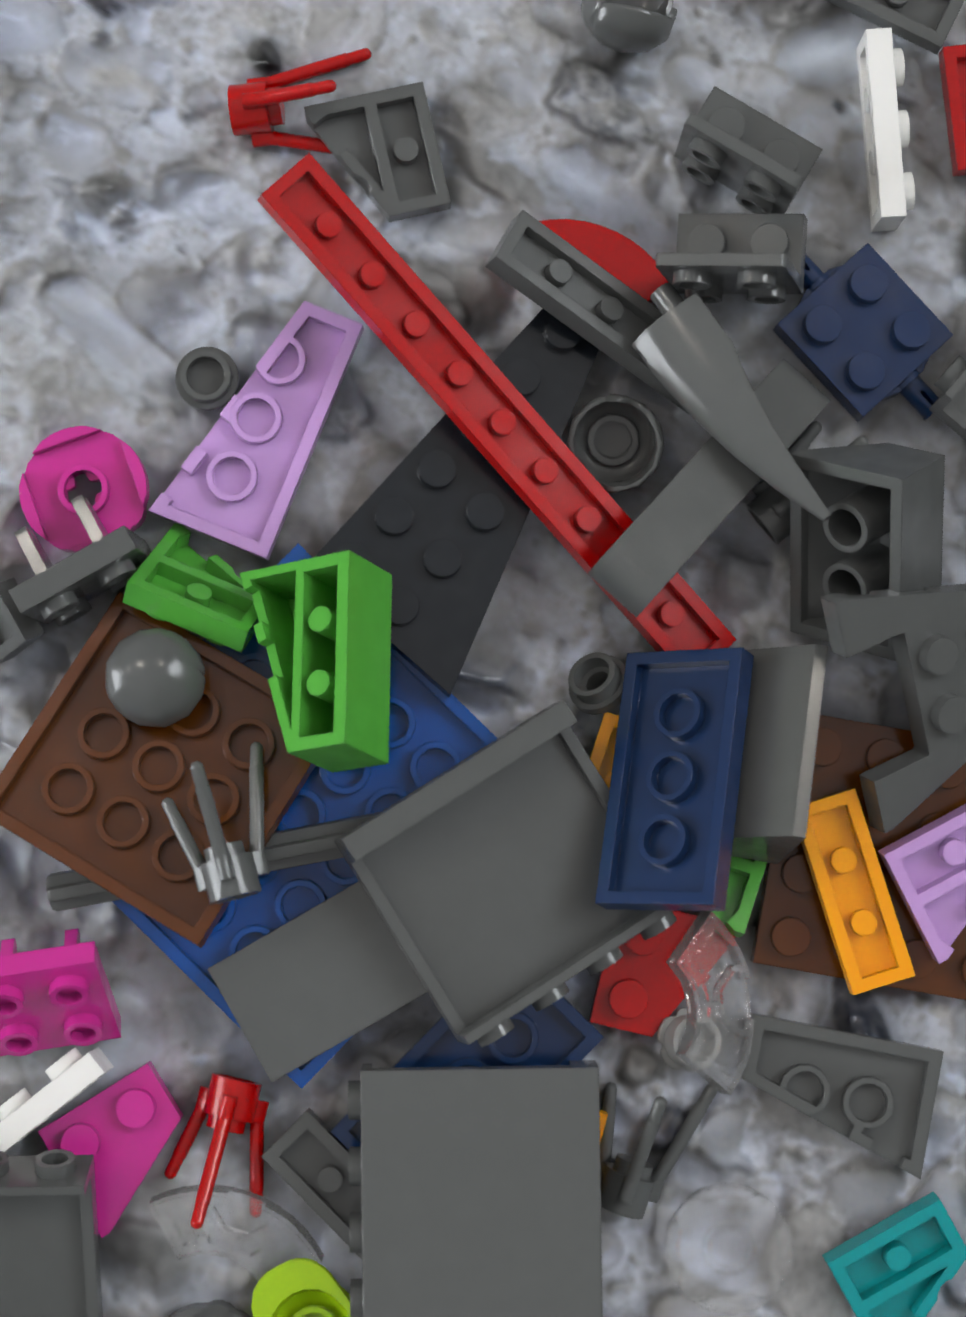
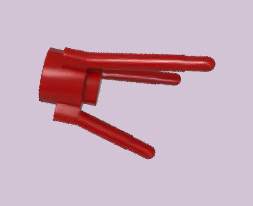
[228,48,371,154]
[164,1073,269,1229]

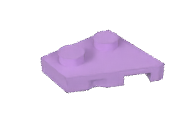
[878,804,966,964]

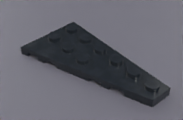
[315,309,599,698]

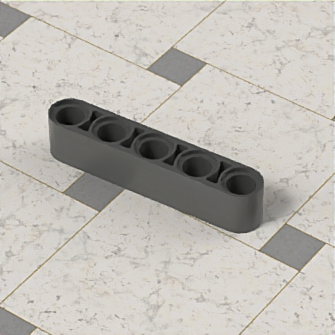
[588,359,831,617]

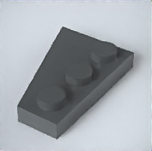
[739,1013,944,1180]

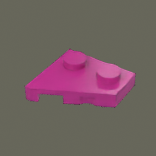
[37,1061,184,1238]

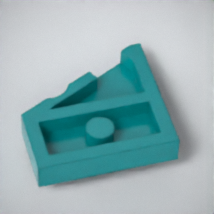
[822,1192,966,1317]

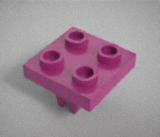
[0,928,121,1056]

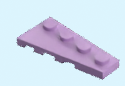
[148,301,364,561]

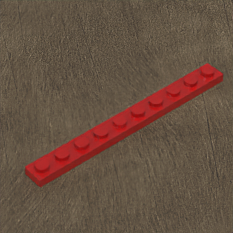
[257,153,737,652]

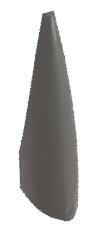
[632,282,831,522]

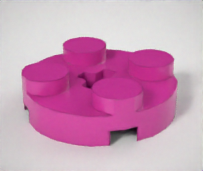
[19,426,150,553]

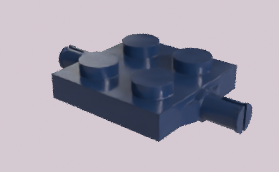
[773,243,953,422]

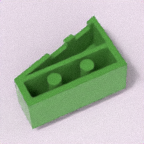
[239,550,392,773]

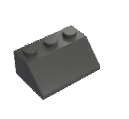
[790,443,945,661]
[731,644,828,864]

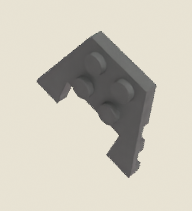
[821,584,966,833]

